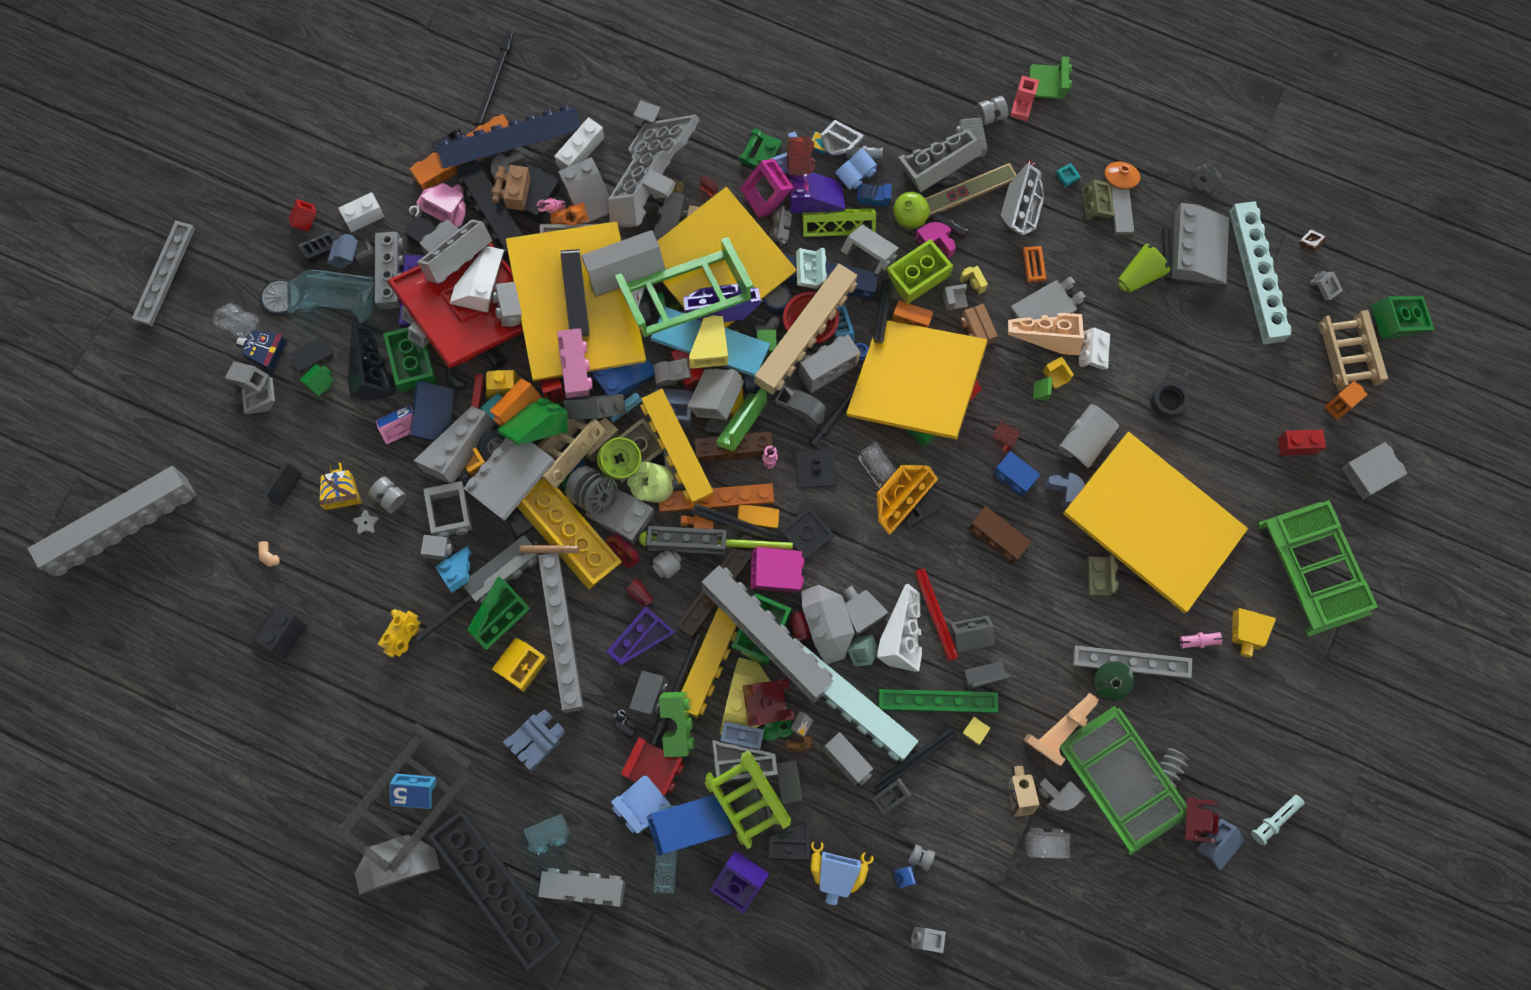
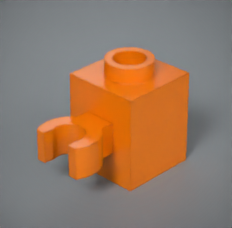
[681,506,714,529]

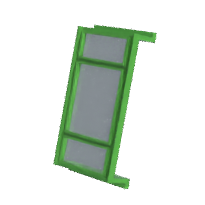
[1060,706,1187,855]

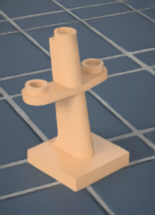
[1023,693,1099,766]

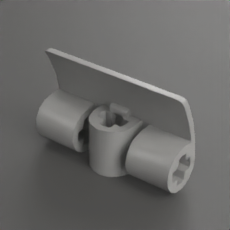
[1058,404,1119,468]

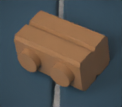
[960,304,998,345]

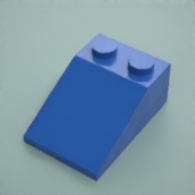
[590,358,655,397]

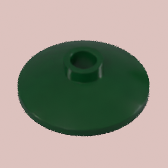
[1094,661,1134,700]

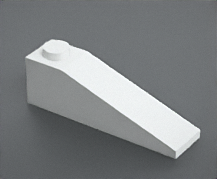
[450,246,504,312]
[877,584,922,672]

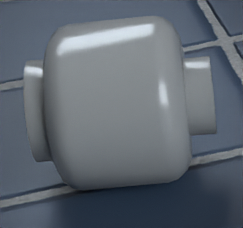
[652,550,681,579]

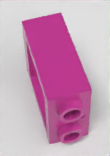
[740,159,793,217]

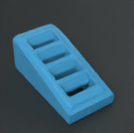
[834,305,855,342]

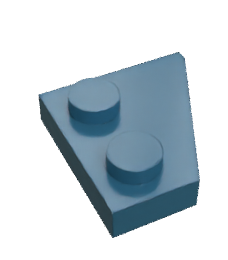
[435,546,471,592]

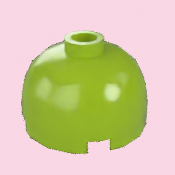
[893,192,930,230]

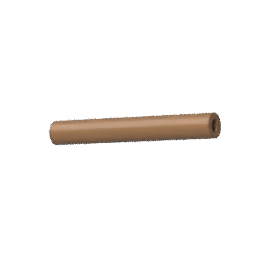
[520,545,579,553]

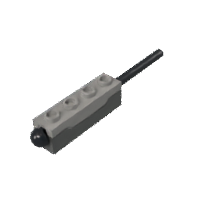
[415,535,543,642]

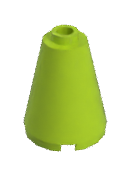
[1117,244,1170,293]

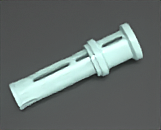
[1251,795,1305,846]

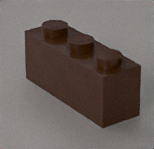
[969,506,1031,563]

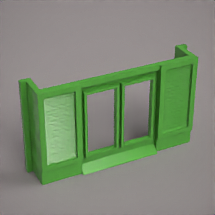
[1257,500,1378,637]

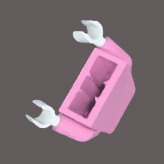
[409,183,466,229]

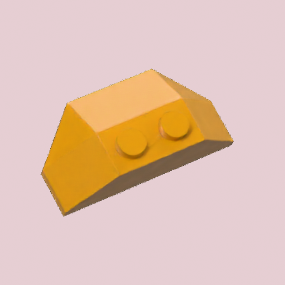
[877,465,938,535]

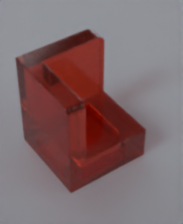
[992,420,1021,453]

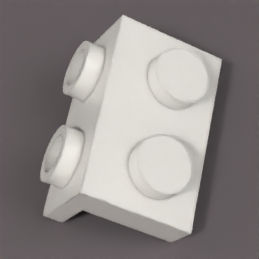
[1079,328,1110,370]

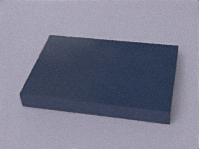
[410,381,455,442]

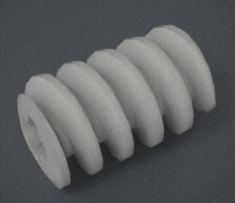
[1151,748,1189,792]

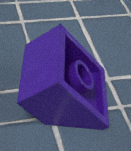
[709,850,769,914]

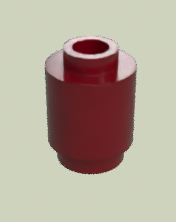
[788,611,812,641]

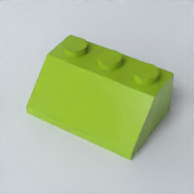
[886,239,953,305]

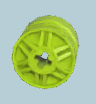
[597,437,641,480]

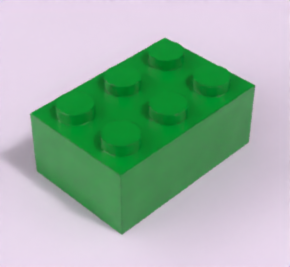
[383,327,437,393]

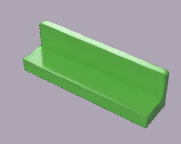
[716,388,767,451]

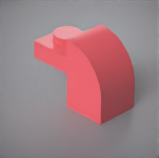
[1010,76,1039,121]

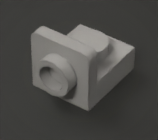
[1310,271,1343,300]
[911,927,946,953]

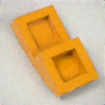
[737,505,779,530]

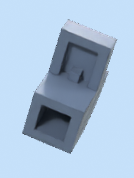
[1045,473,1085,507]

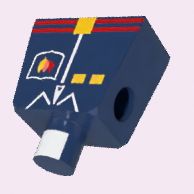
[236,330,287,373]

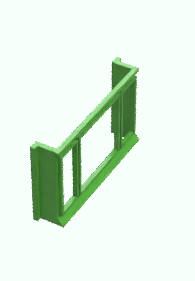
[615,237,754,337]

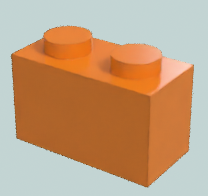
[1324,381,1368,420]

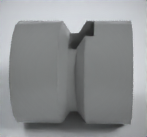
[976,96,1008,126]
[369,477,406,513]

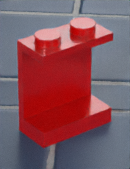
[621,737,685,797]

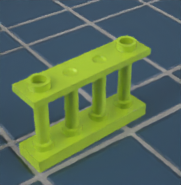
[705,750,791,849]

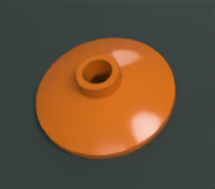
[1104,162,1140,189]

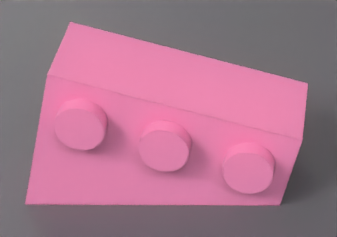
[557,328,592,399]

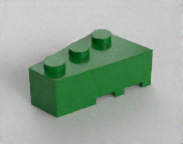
[467,576,530,650]

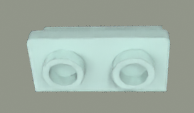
[796,248,827,289]

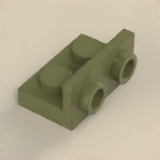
[1082,179,1115,220]
[1087,555,1118,597]

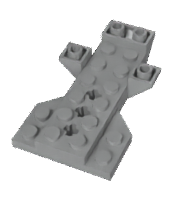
[608,115,699,228]

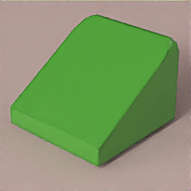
[1033,377,1052,401]

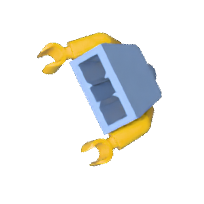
[811,841,874,905]

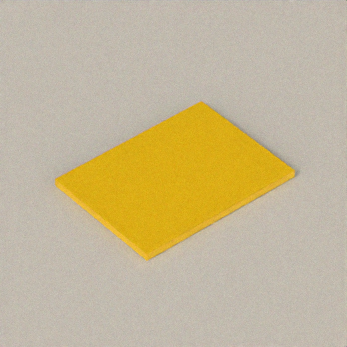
[506,221,646,382]
[1063,431,1248,613]

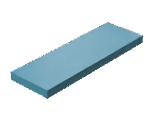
[651,307,770,377]

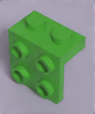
[1030,56,1072,99]

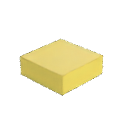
[962,717,990,745]

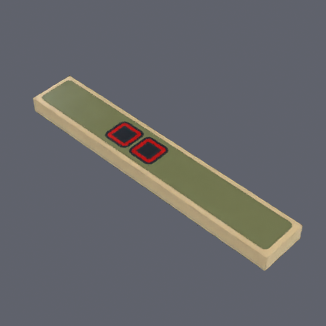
[925,163,1016,218]

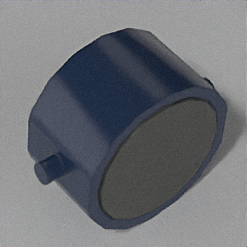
[761,284,793,315]

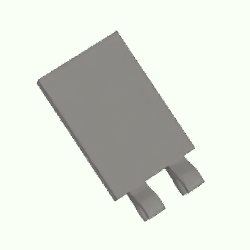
[1010,277,1085,320]

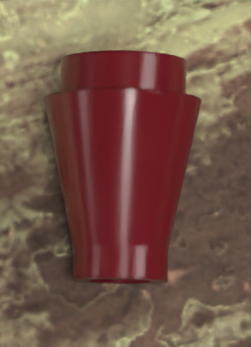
[625,579,654,607]

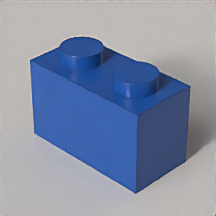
[993,451,1040,496]

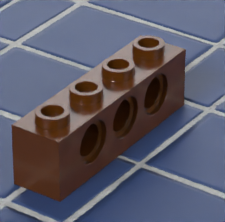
[695,431,772,464]

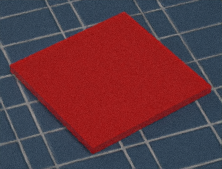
[387,242,523,369]

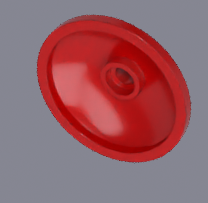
[783,291,839,345]

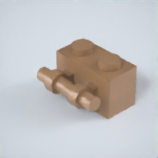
[491,165,531,211]

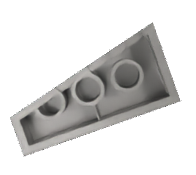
[414,406,495,484]
[538,868,626,907]

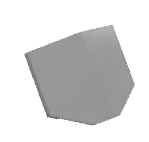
[821,120,864,156]
[242,377,275,414]

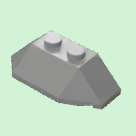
[1001,163,1044,236]
[801,585,855,665]
[355,834,441,895]

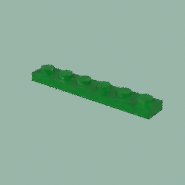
[878,689,998,713]

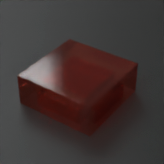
[700,174,718,197]

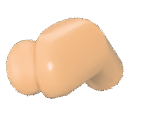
[258,541,279,567]

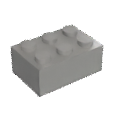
[799,335,861,393]

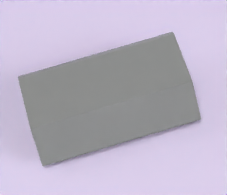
[581,230,666,297]

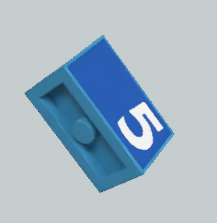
[389,774,436,809]

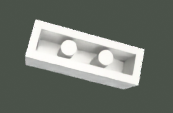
[555,117,604,170]

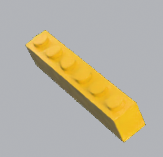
[640,389,714,504]
[682,607,738,718]

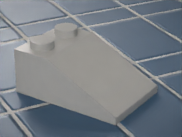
[558,157,610,224]
[585,490,654,545]

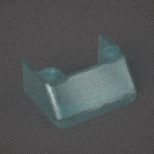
[287,270,375,323]

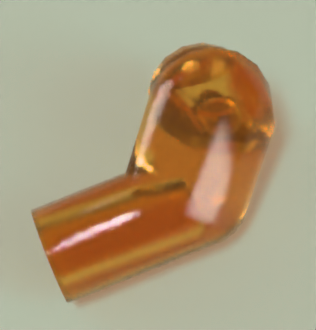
[785,736,814,752]

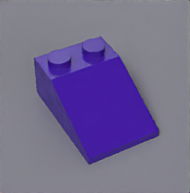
[789,170,845,213]

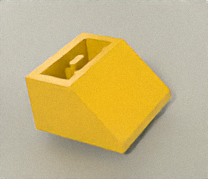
[492,637,548,692]

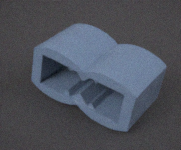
[327,234,358,269]

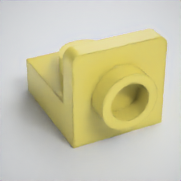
[959,266,988,294]

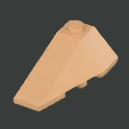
[1008,313,1084,355]

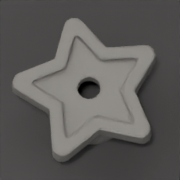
[353,510,379,534]

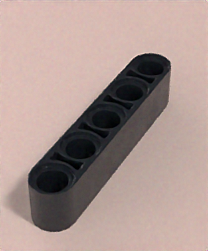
[560,249,589,337]

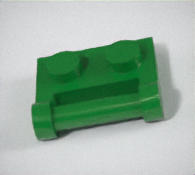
[738,128,782,168]

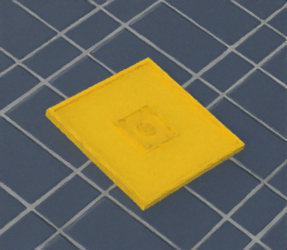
[657,187,797,328]
[846,320,987,440]

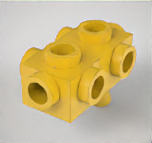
[378,609,421,657]

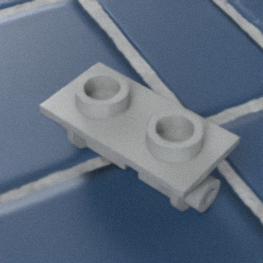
[769,206,792,246]

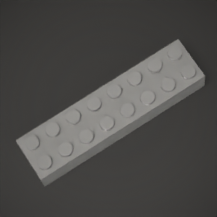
[28,466,196,577]
[702,565,834,703]

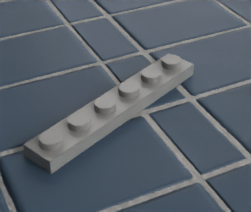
[132,220,195,326]
[1072,646,1192,679]

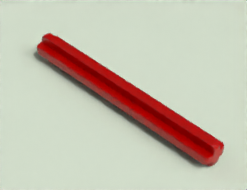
[915,569,958,661]

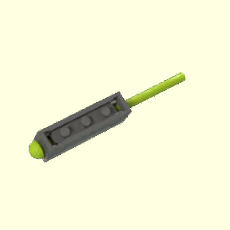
[639,526,793,555]

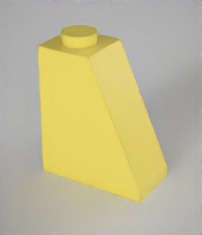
[689,315,728,369]

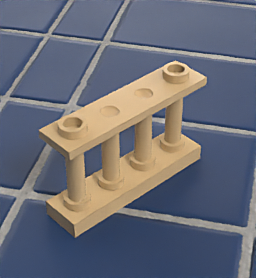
[1319,310,1388,391]
[537,419,606,488]

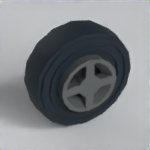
[478,430,505,461]

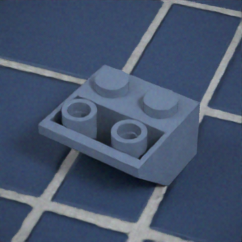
[655,388,693,427]

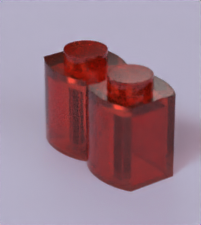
[786,136,815,175]

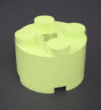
[627,462,674,503]

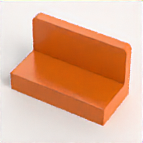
[892,301,933,328]

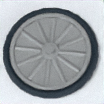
[260,279,299,315]

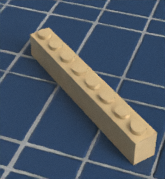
[754,264,857,395]

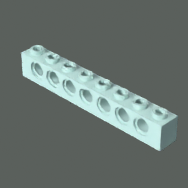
[1229,201,1291,344]

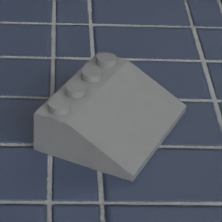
[1172,203,1229,285]
[463,438,555,521]

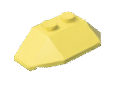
[720,657,770,735]

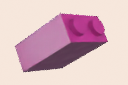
[751,547,804,593]

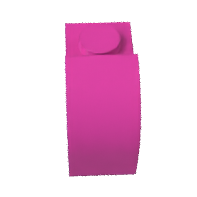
[915,222,956,259]

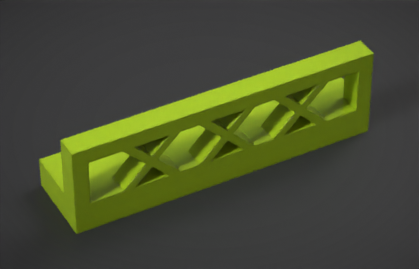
[802,208,876,237]

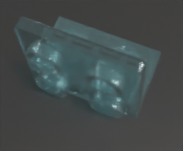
[524,813,571,855]

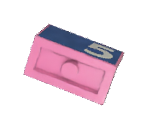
[375,404,413,445]

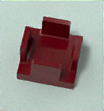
[1185,798,1219,844]

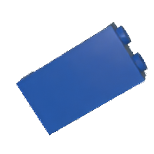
[647,795,732,857]

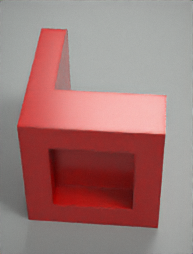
[289,199,316,231]

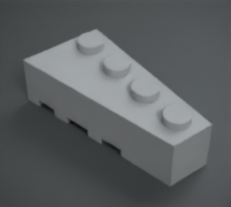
[898,129,982,192]

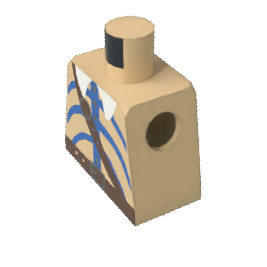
[1008,766,1039,817]

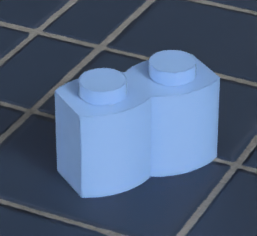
[835,148,877,191]

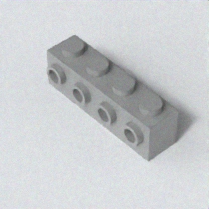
[417,219,493,284]
[375,232,405,309]

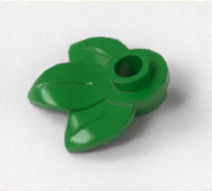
[762,707,794,741]

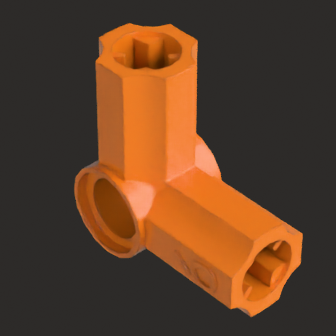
[550,202,589,225]

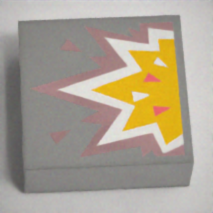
[791,711,813,738]

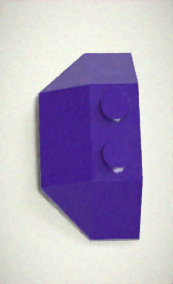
[683,284,761,322]

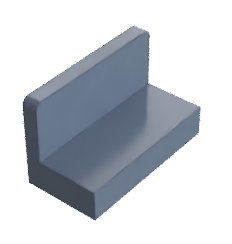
[720,721,764,750]
[1197,819,1244,870]

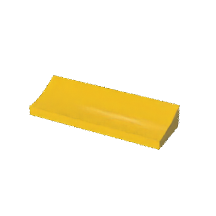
[517,477,622,590]

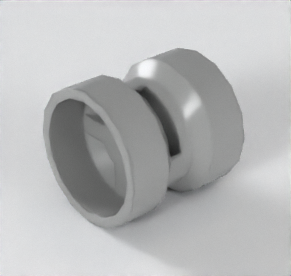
[908,844,935,872]

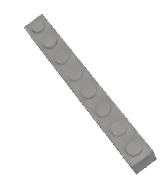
[538,553,584,713]

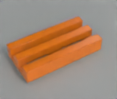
[1022,246,1046,283]

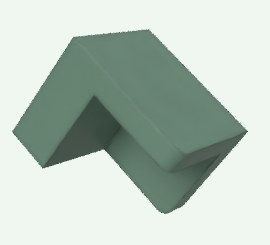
[847,635,878,667]

